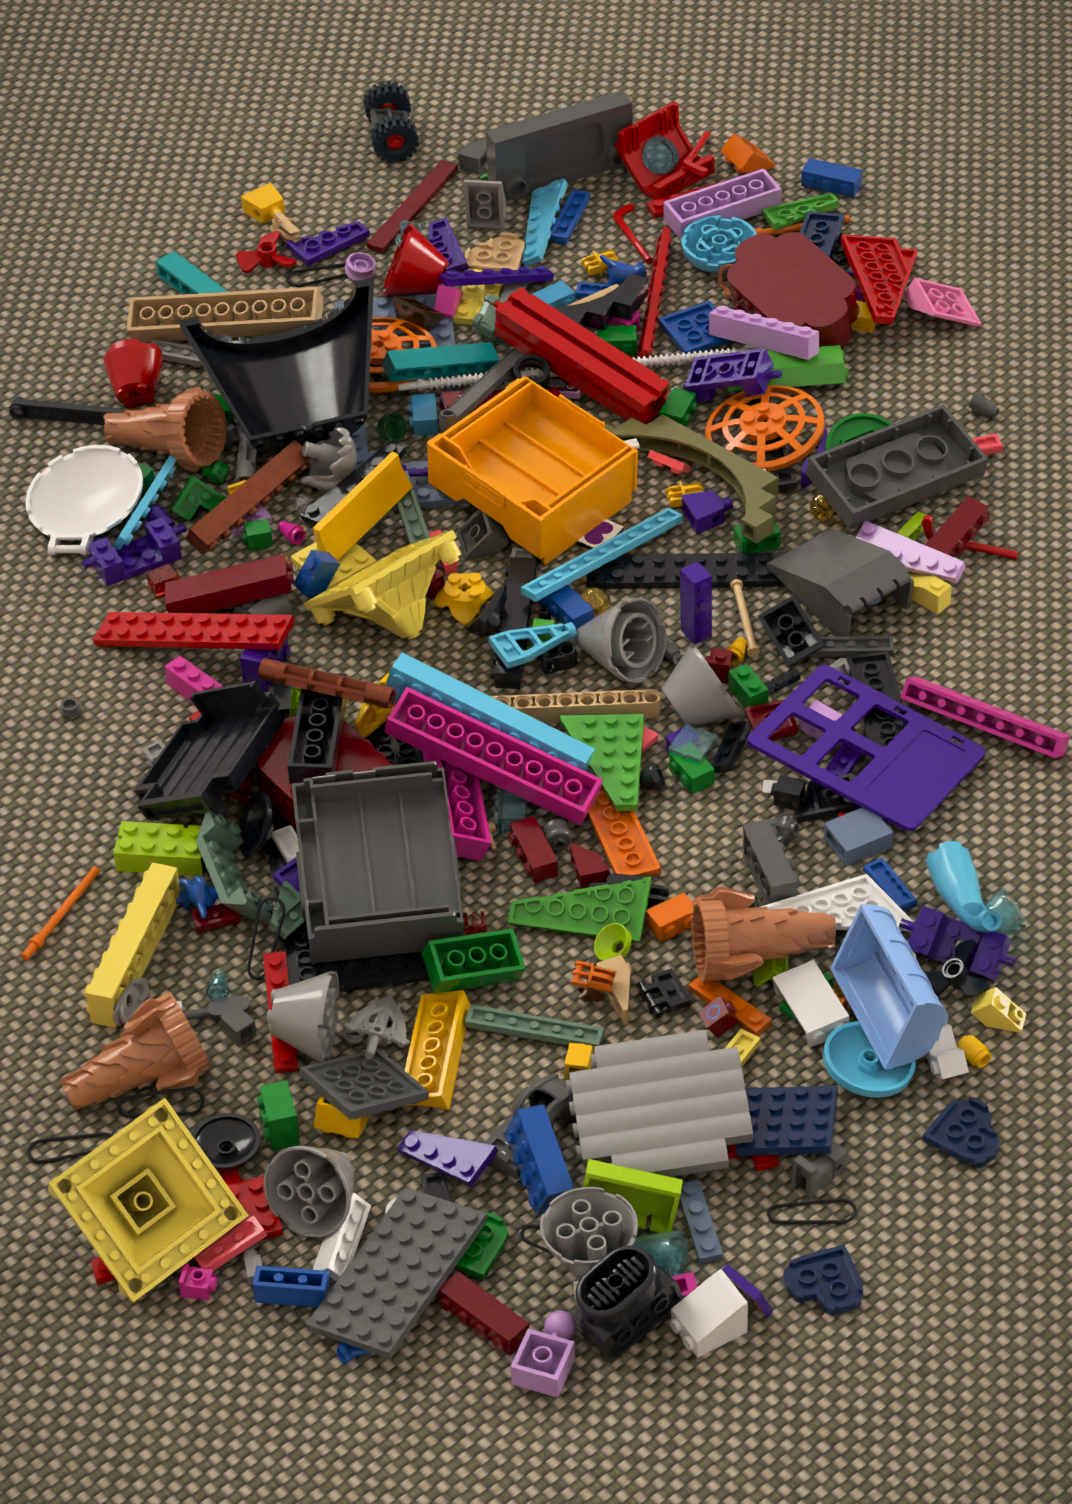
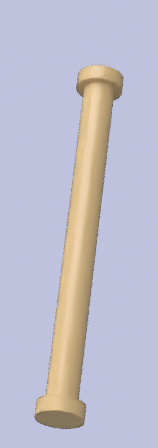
[730,579,760,657]

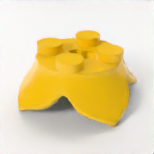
[434,573,494,625]

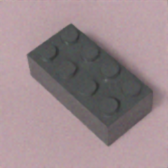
[743,819,800,905]

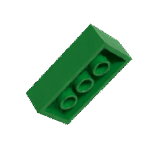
[422,929,526,994]

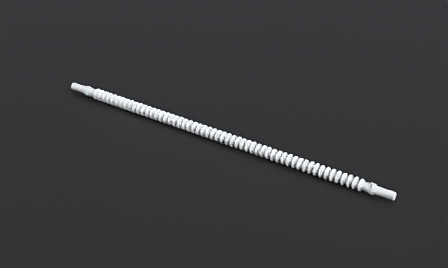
[398,346,767,391]

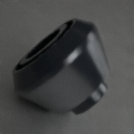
[640,762,665,791]

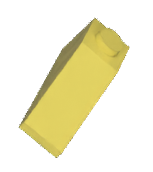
[909,574,952,615]

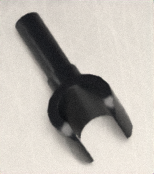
[530,607,551,628]

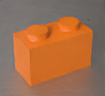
[646,893,693,942]

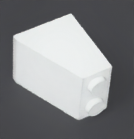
[670,1269,748,1358]

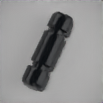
[764,668,801,694]

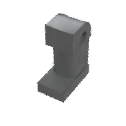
[791,1141,848,1199]

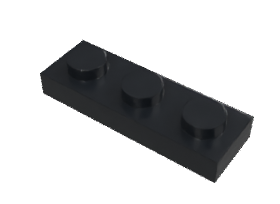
[711,720,752,773]

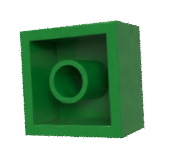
[256,1080,300,1151]

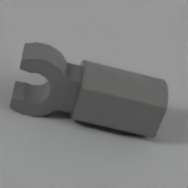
[664,639,684,669]

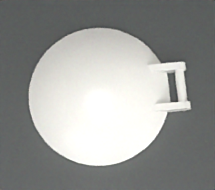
[26,445,143,556]

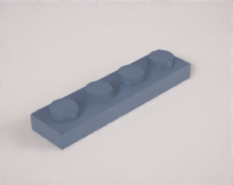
[679,1180,723,1264]

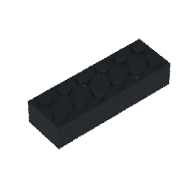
[287,673,347,784]

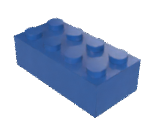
[505,1104,574,1215]

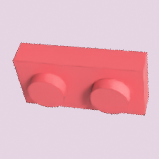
[648,450,692,475]

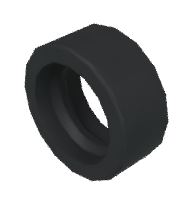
[513,354,551,388]

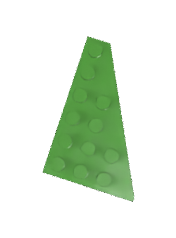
[560,714,644,811]

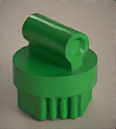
[202,460,230,485]

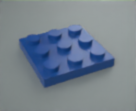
[658,300,732,354]

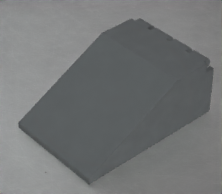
[767,528,914,636]

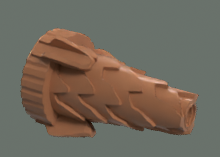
[103,387,227,472]
[691,887,836,981]
[59,991,211,1110]

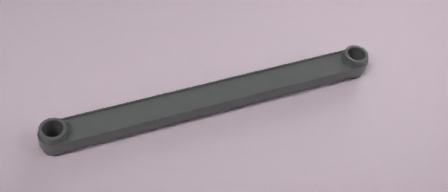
[439,348,525,431]

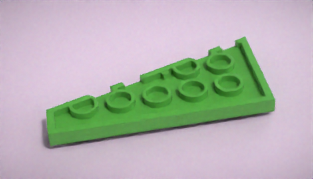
[508,877,652,943]

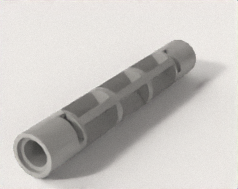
[235,427,258,483]

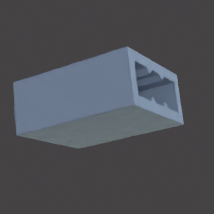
[824,807,894,866]

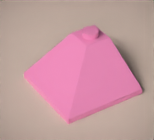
[903,278,982,327]

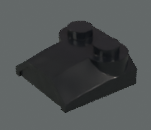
[466,587,507,637]

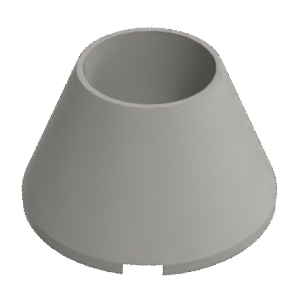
[661,644,741,727]

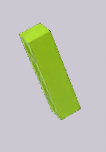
[897,511,926,541]

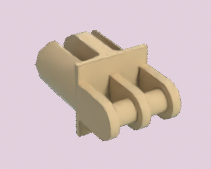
[270,211,301,243]

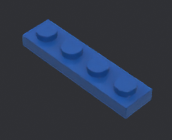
[549,190,590,244]

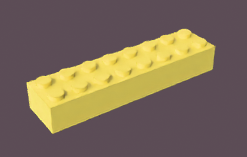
[84,862,180,1028]

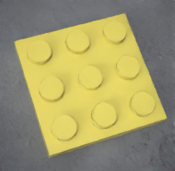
[291,542,377,590]

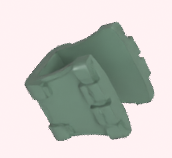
[472,294,508,345]

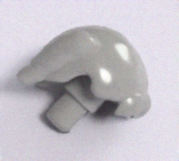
[300,427,357,491]

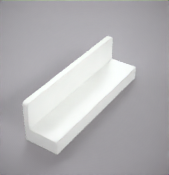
[313,1192,371,1281]

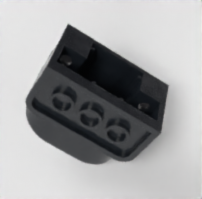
[574,1245,684,1364]

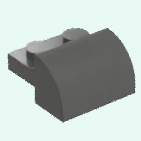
[234,594,294,617]

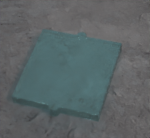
[668,724,717,762]

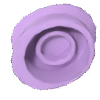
[345,252,376,281]

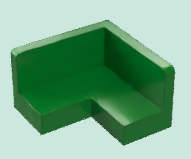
[170,475,227,521]

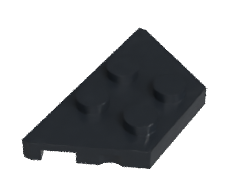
[796,773,862,823]

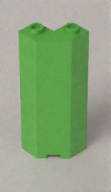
[725,345,849,393]

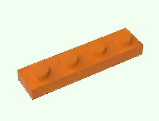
[689,977,772,1036]

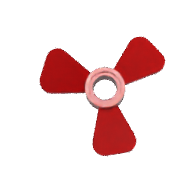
[236,231,297,273]

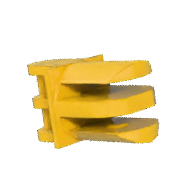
[580,249,620,277]
[665,481,704,508]

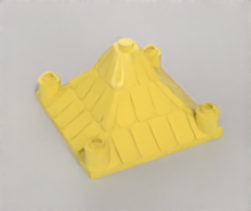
[303,530,461,640]
[47,1098,249,1303]

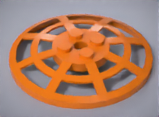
[369,317,437,393]
[705,385,825,472]

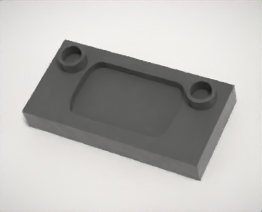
[486,90,633,201]
[805,404,988,529]

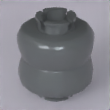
[542,819,572,851]

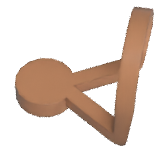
[717,264,733,299]

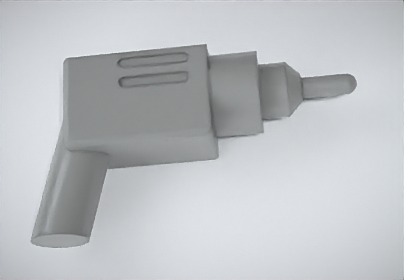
[243,1247,263,1285]

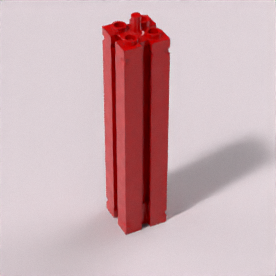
[493,287,670,425]

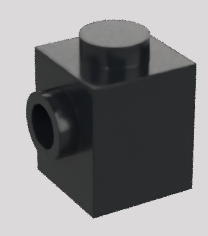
[771,775,805,811]

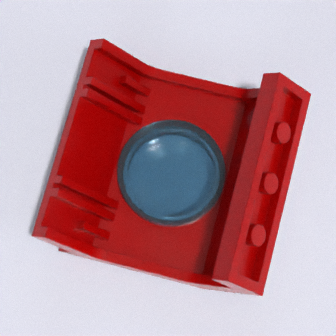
[614,101,715,200]

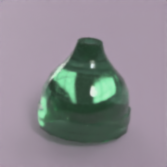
[375,412,407,443]

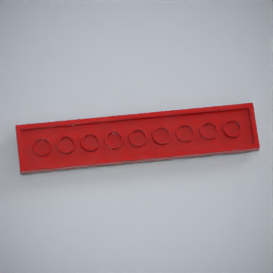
[93,612,295,650]

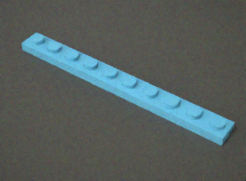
[521,508,683,602]

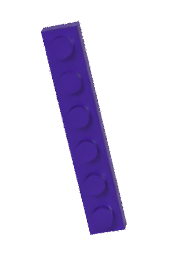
[439,266,554,287]

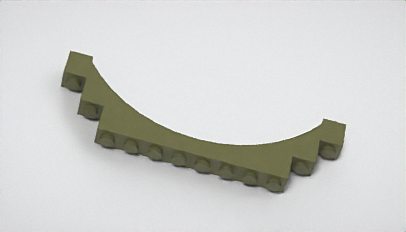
[600,415,779,544]

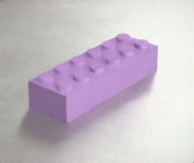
[663,168,782,240]

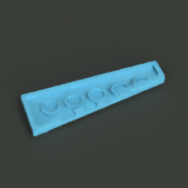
[522,178,568,267]
[113,455,177,551]

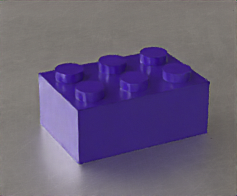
[240,633,291,692]

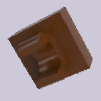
[576,971,605,1003]

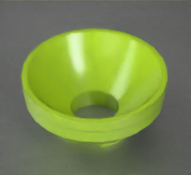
[594,923,632,961]

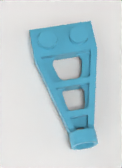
[488,622,577,668]

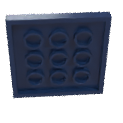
[735,1085,838,1156]

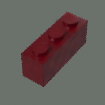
[508,816,558,883]

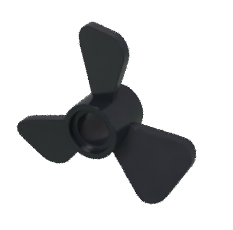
[924,939,990,997]

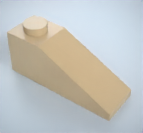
[596,955,633,1025]

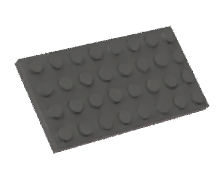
[306,1187,488,1359]

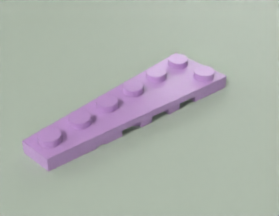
[856,521,966,583]

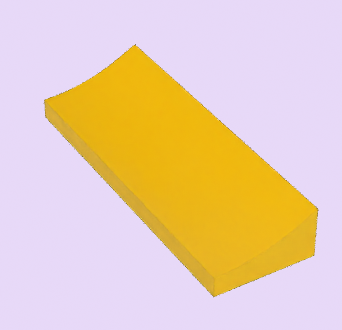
[313,452,413,561]
[405,990,471,1110]

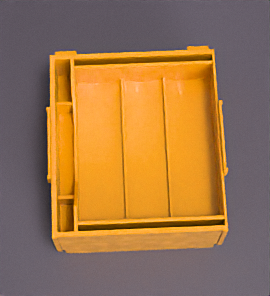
[427,376,638,565]

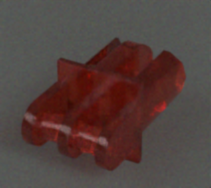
[463,911,487,935]

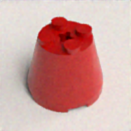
[103,339,163,409]

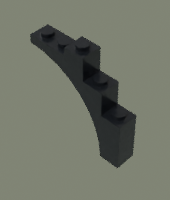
[552,274,649,331]

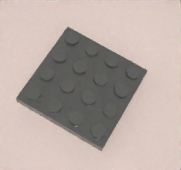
[299,1048,429,1119]

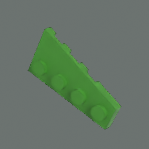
[761,193,839,231]

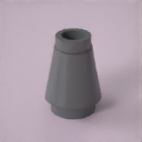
[968,393,1000,419]

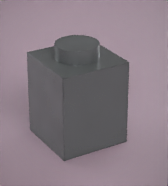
[220,1005,257,1047]

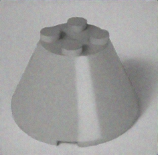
[267,971,339,1063]
[264,1146,354,1237]
[540,1187,638,1281]

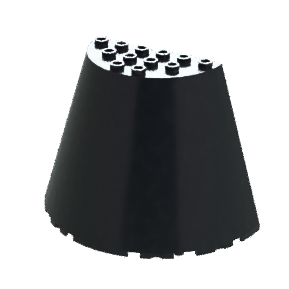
[178,277,374,454]

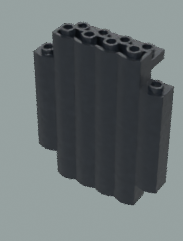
[134,681,285,821]

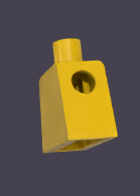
[241,182,285,223]

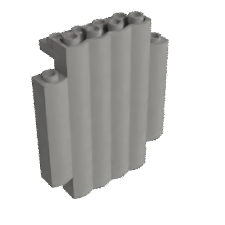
[566,1029,753,1177]

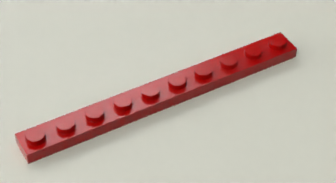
[636,227,672,359]

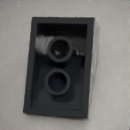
[758,595,825,667]

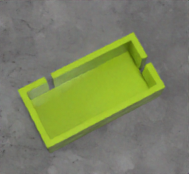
[113,821,205,876]
[582,1159,683,1235]

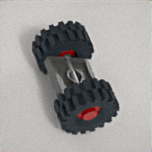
[363,81,419,163]

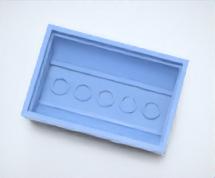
[830,904,948,1070]

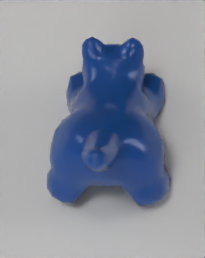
[600,255,647,285]
[176,876,219,918]

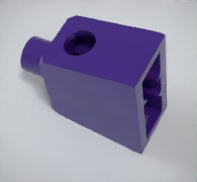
[682,490,733,535]

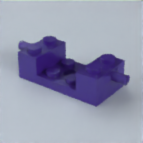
[683,348,782,402]
[81,517,187,586]
[899,906,1017,983]

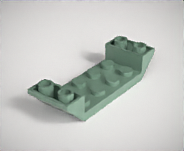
[196,811,273,921]

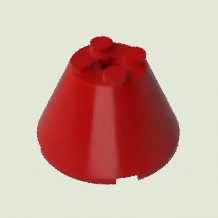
[382,223,449,297]

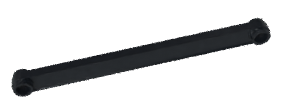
[9,397,135,425]

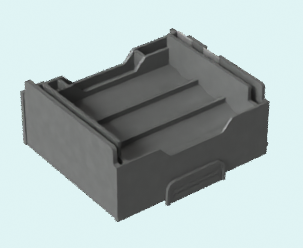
[292,761,464,965]

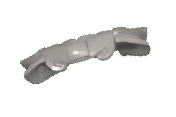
[113,977,149,1026]

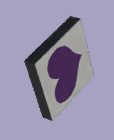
[575,519,624,550]

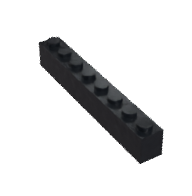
[491,557,536,689]

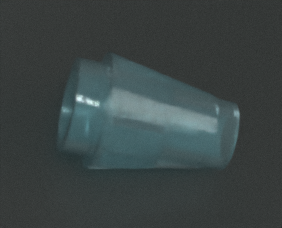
[206,970,229,1001]

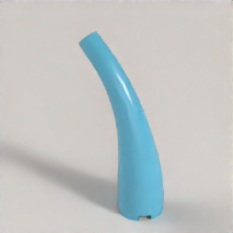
[926,841,1002,932]

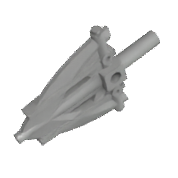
[343,994,410,1059]

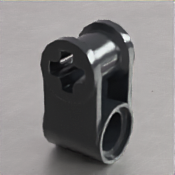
[536,641,578,674]

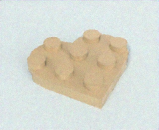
[465,233,525,271]

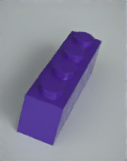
[680,561,712,645]

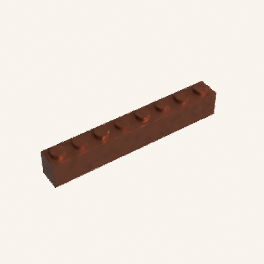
[185,440,311,555]

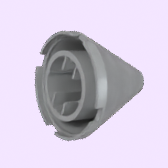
[575,598,666,683]

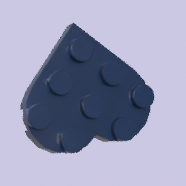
[922,1097,999,1168]
[783,1244,863,1315]

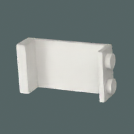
[772,960,850,1048]

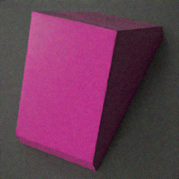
[434,285,463,318]

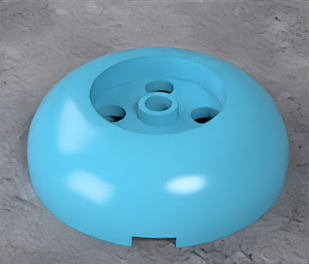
[681,215,757,273]

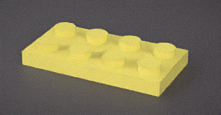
[453,269,504,325]

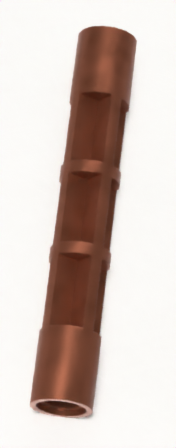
[258,658,396,709]

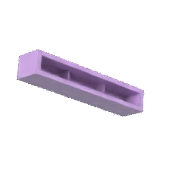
[709,306,819,360]

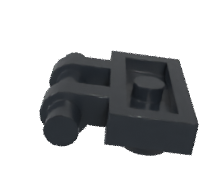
[637,968,691,1018]

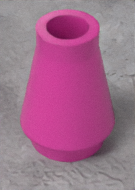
[277,521,306,544]

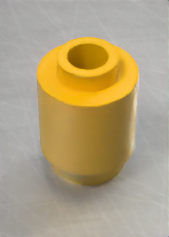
[957,1035,992,1068]

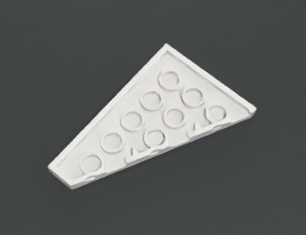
[761,874,913,931]

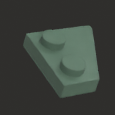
[269,881,306,940]

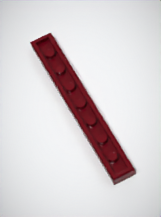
[367,160,458,254]

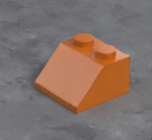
[720,133,776,175]

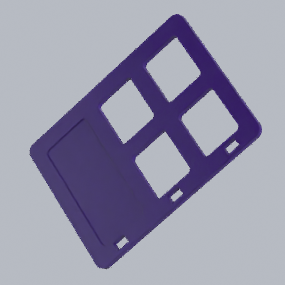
[747,665,986,831]

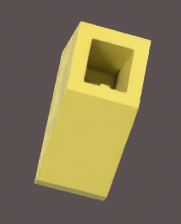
[971,987,1026,1032]

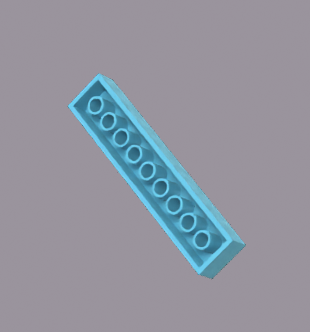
[385,653,595,771]

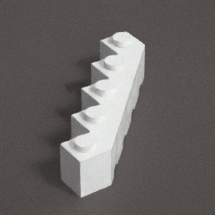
[913,953,969,1080]

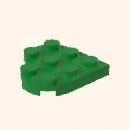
[454,1212,508,1280]

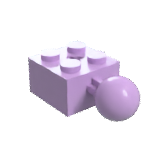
[511,1310,576,1398]

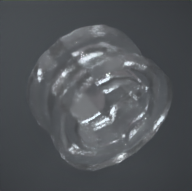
[292,494,309,514]

